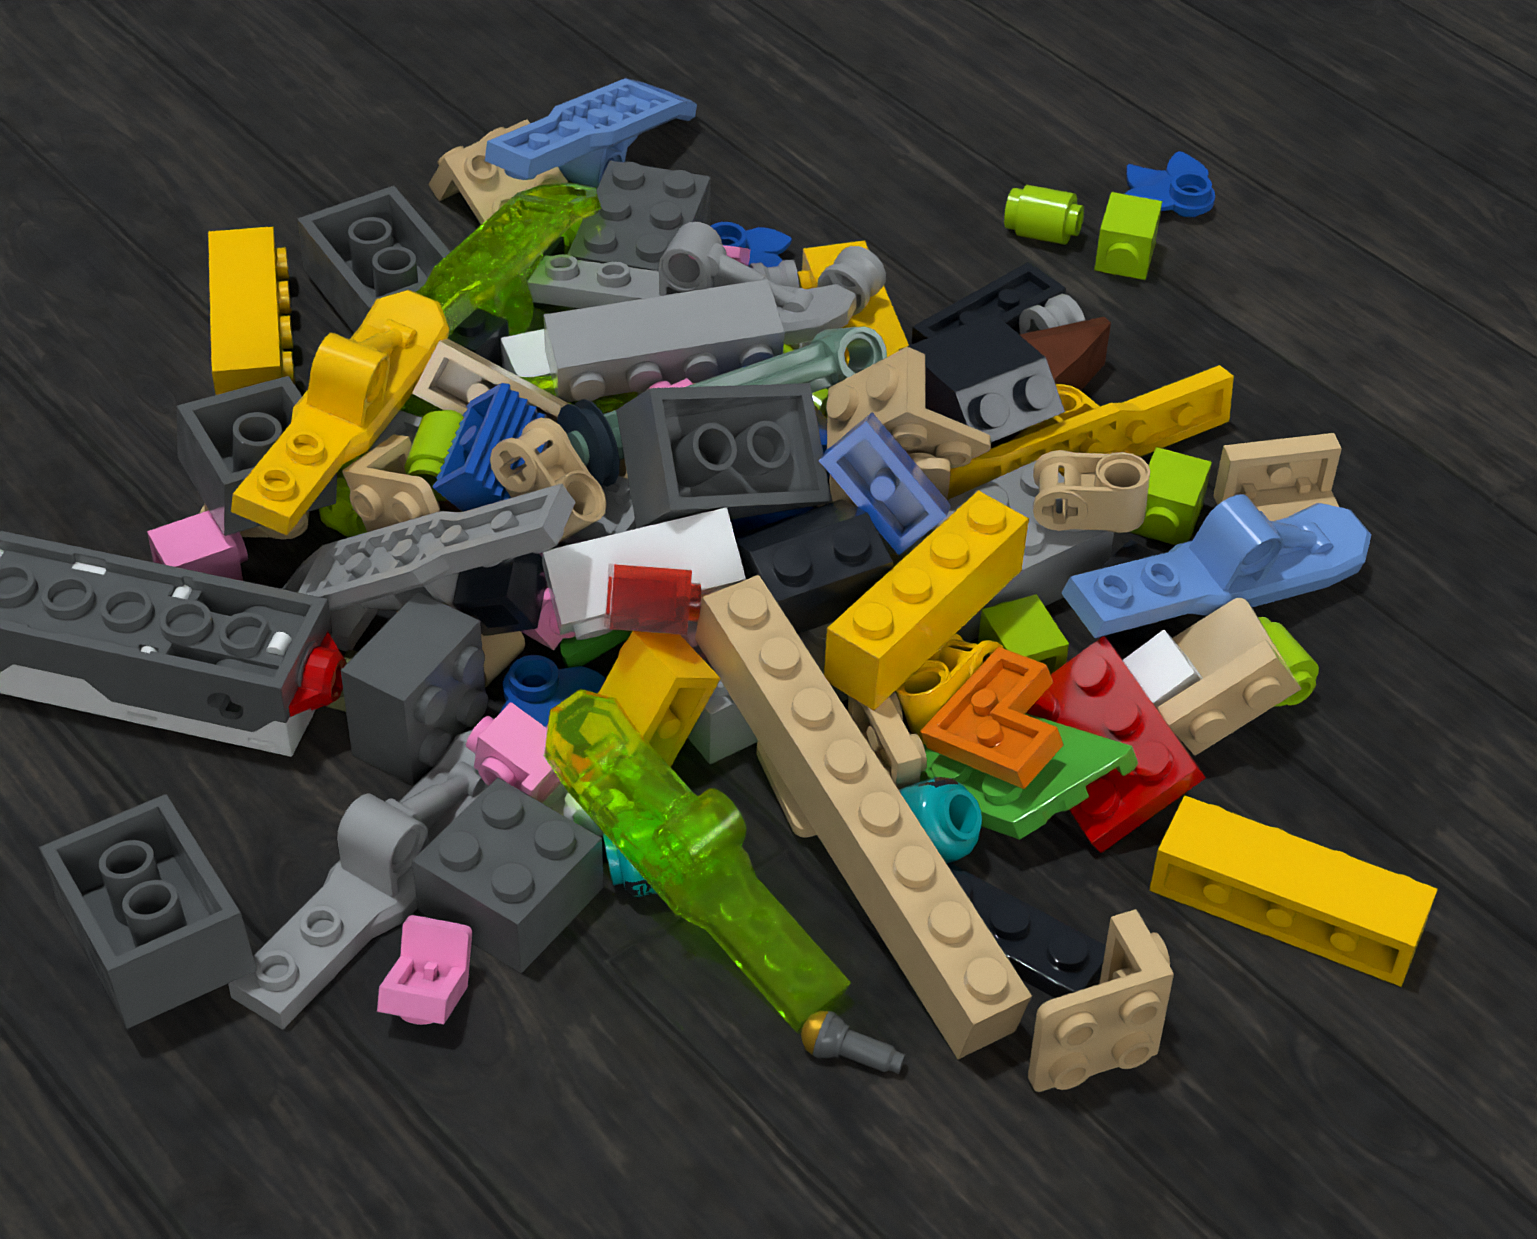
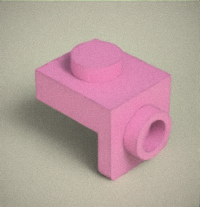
[377,915,472,1025]

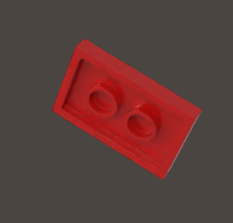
[1026,636,1206,853]

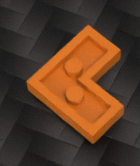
[920,647,1064,789]

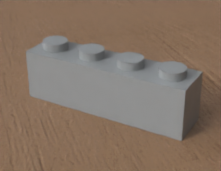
[544,279,785,402]

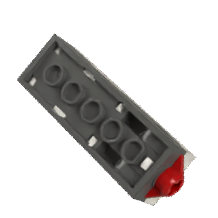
[0,531,347,757]

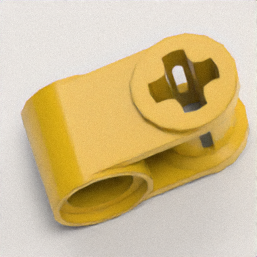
[896,634,1004,744]

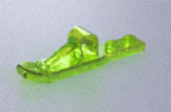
[416,183,601,337]
[543,689,851,1032]

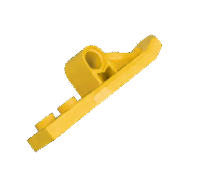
[231,290,450,535]
[948,365,1234,500]

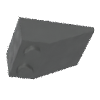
[616,383,832,529]

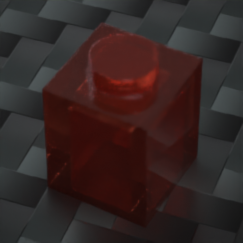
[604,563,701,635]

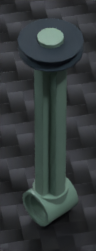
[557,326,887,487]

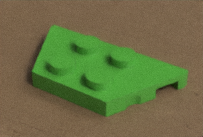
[920,713,1139,840]

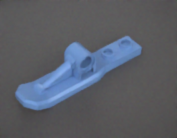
[485,78,697,192]
[1061,494,1371,638]

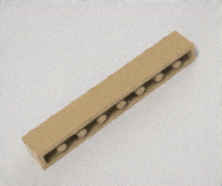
[695,575,1032,1059]

